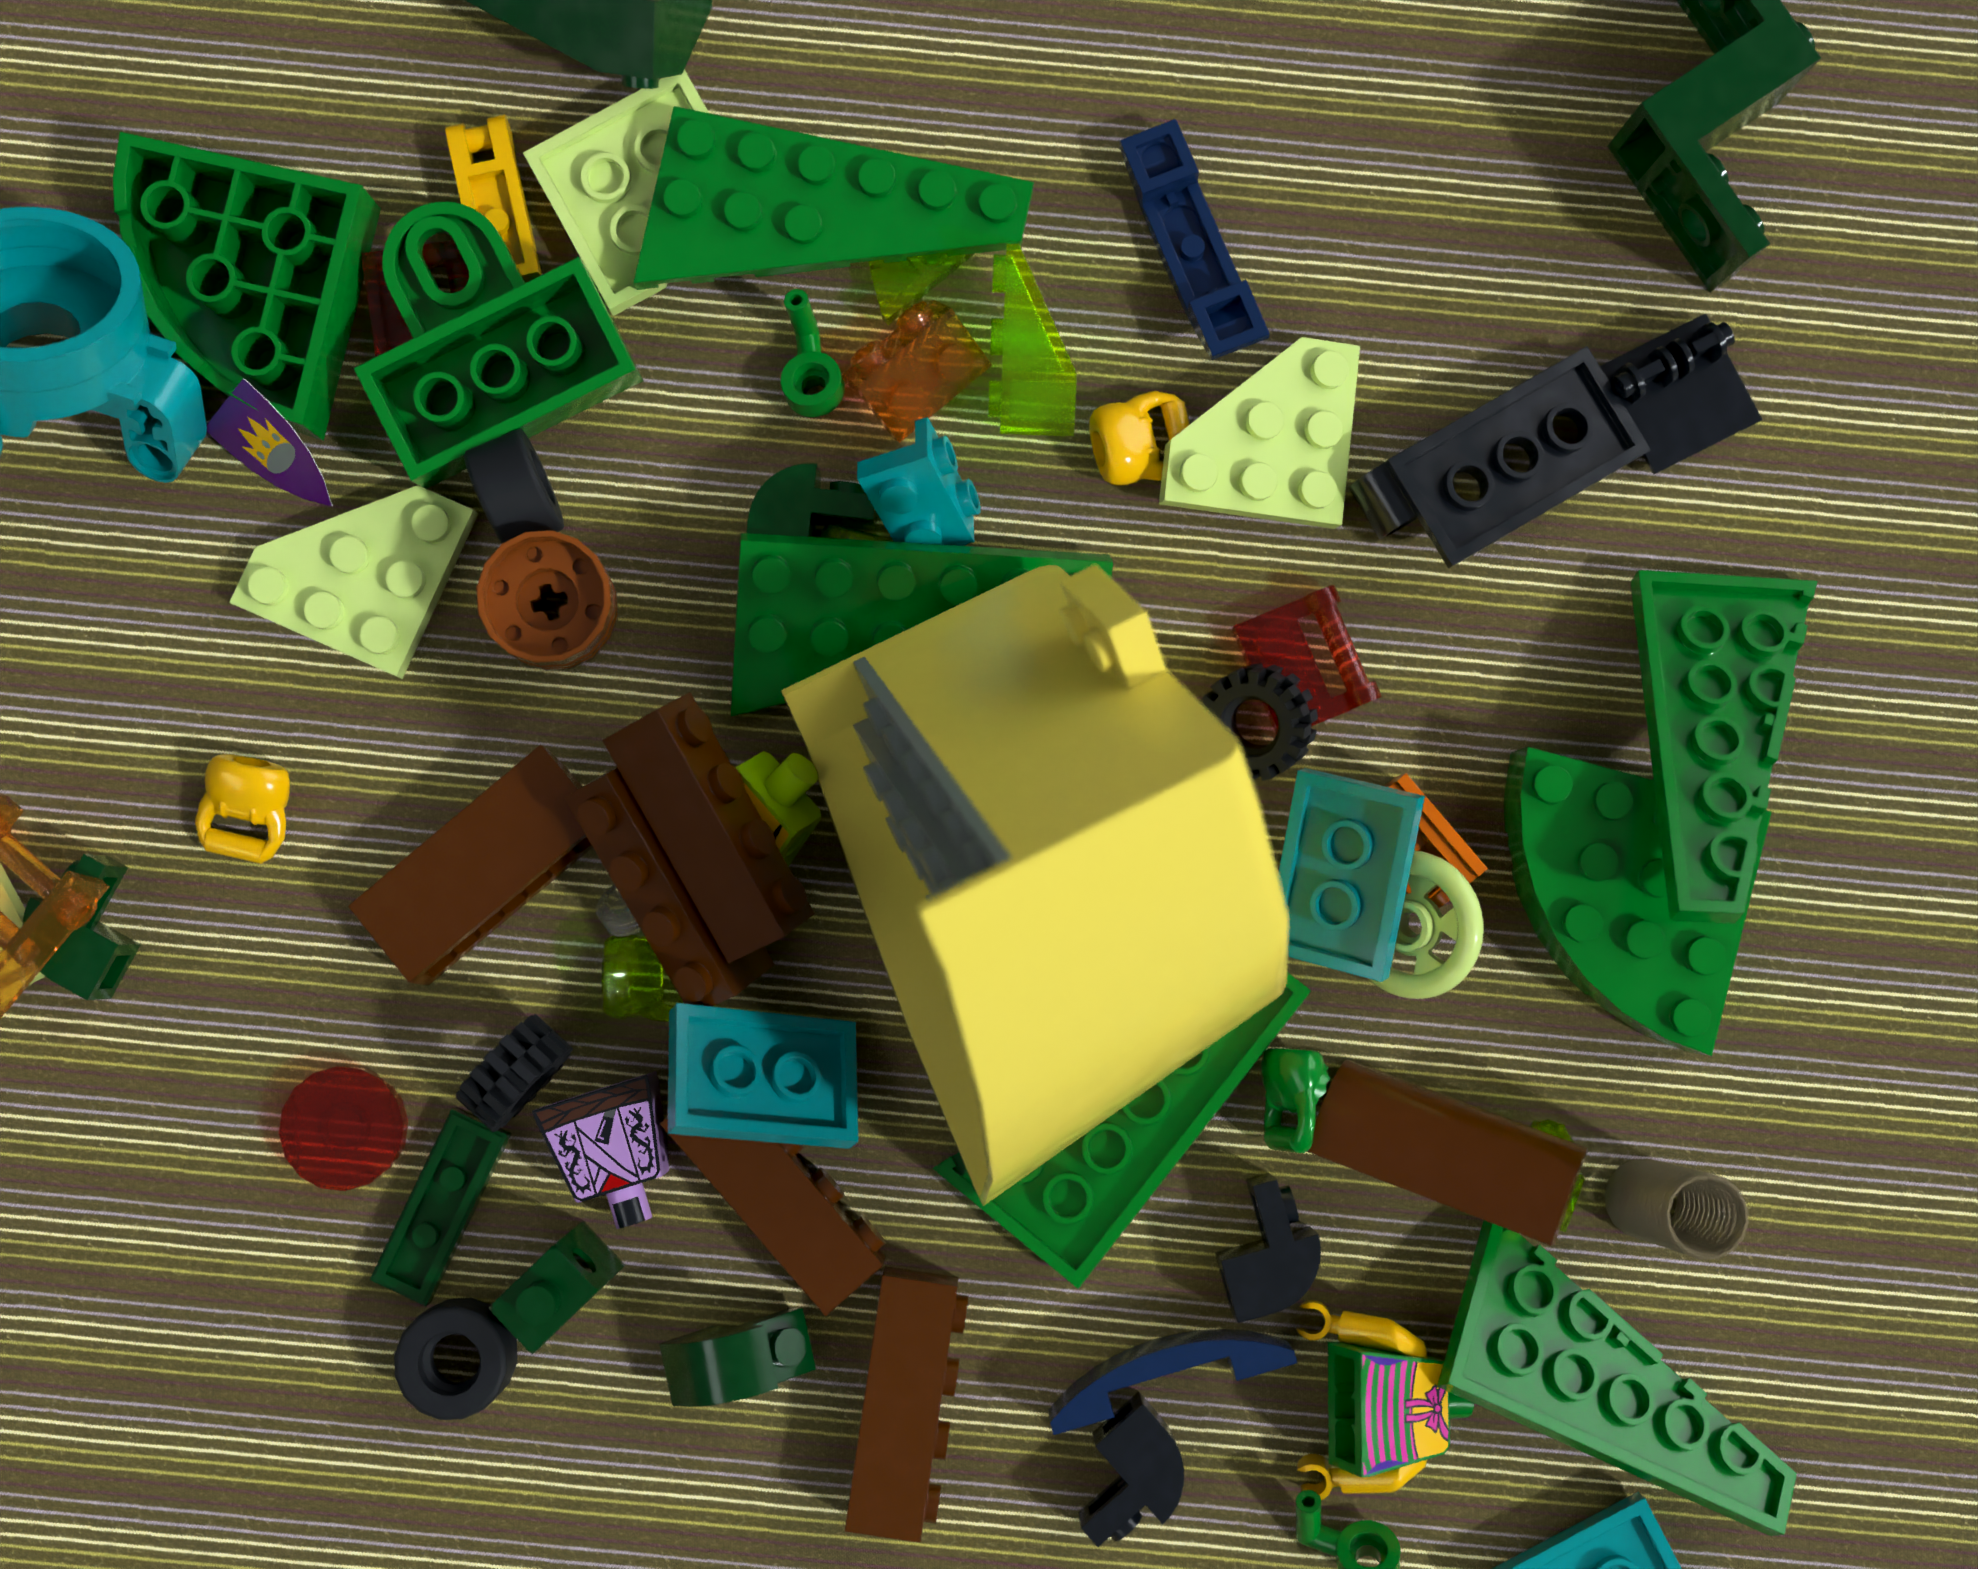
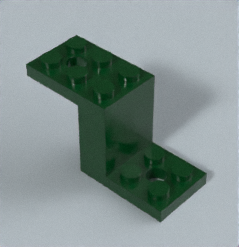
[1607,0,1821,292]

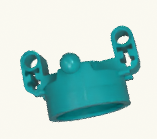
[0,207,207,483]

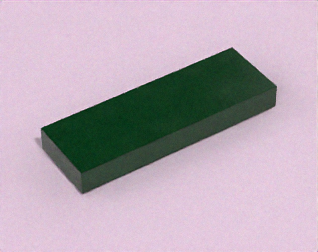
[370,1107,512,1306]

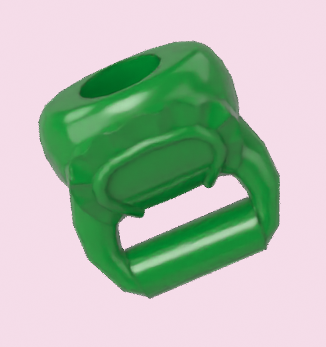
[1261,1048,1330,1153]

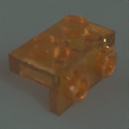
[842,300,992,443]

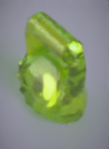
[601,933,684,1022]

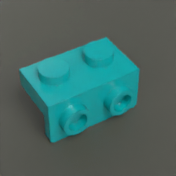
[857,417,981,546]

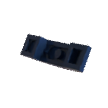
[1119,119,1270,360]
[1048,1329,1298,1435]

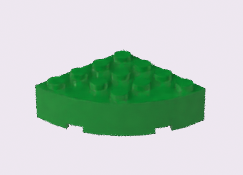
[113,132,381,441]
[1503,747,1772,1056]

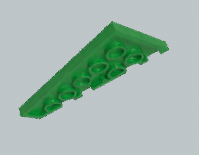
[633,106,1034,290]
[730,533,1113,717]
[1630,570,1818,924]
[932,972,1311,1289]
[1437,1220,1797,1536]

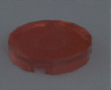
[279,1065,408,1191]

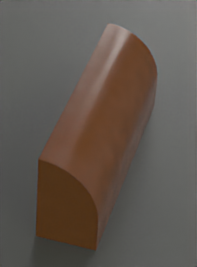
[348,744,593,986]
[1307,1059,1588,1246]

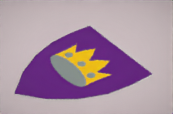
[207,378,332,506]

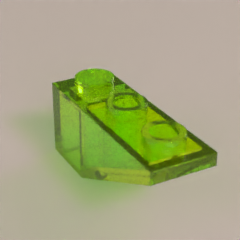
[988,241,1077,436]

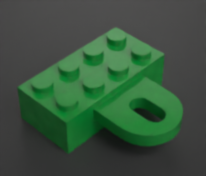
[353,202,644,489]

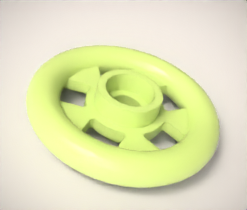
[1367,850,1484,999]

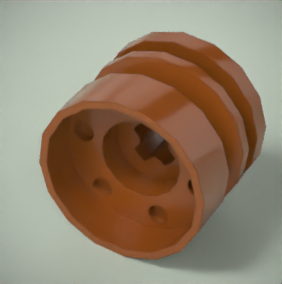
[476,530,618,671]

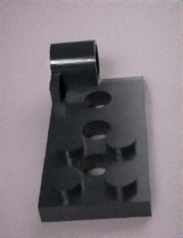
[1348,346,1651,569]

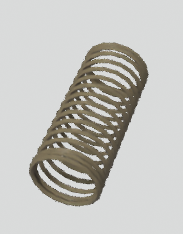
[1604,1158,1749,1260]

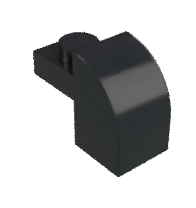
[1215,1173,1321,1323]
[1078,1392,1184,1548]

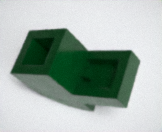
[746,463,878,537]
[22,854,141,1000]
[659,1308,816,1407]

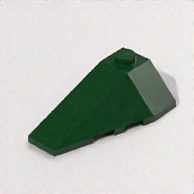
[465,0,712,89]

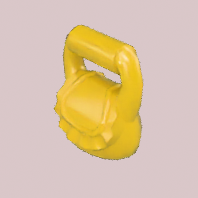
[1089,391,1190,486]
[195,754,290,864]

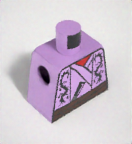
[532,1071,669,1229]

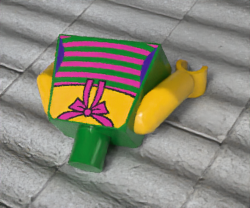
[1296,1300,1474,1500]

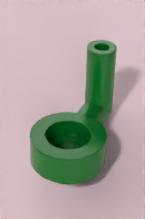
[780,289,845,417]
[1296,1490,1401,1569]

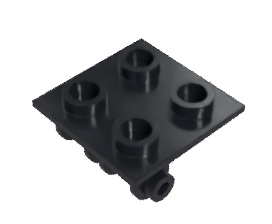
[1600,313,1763,475]

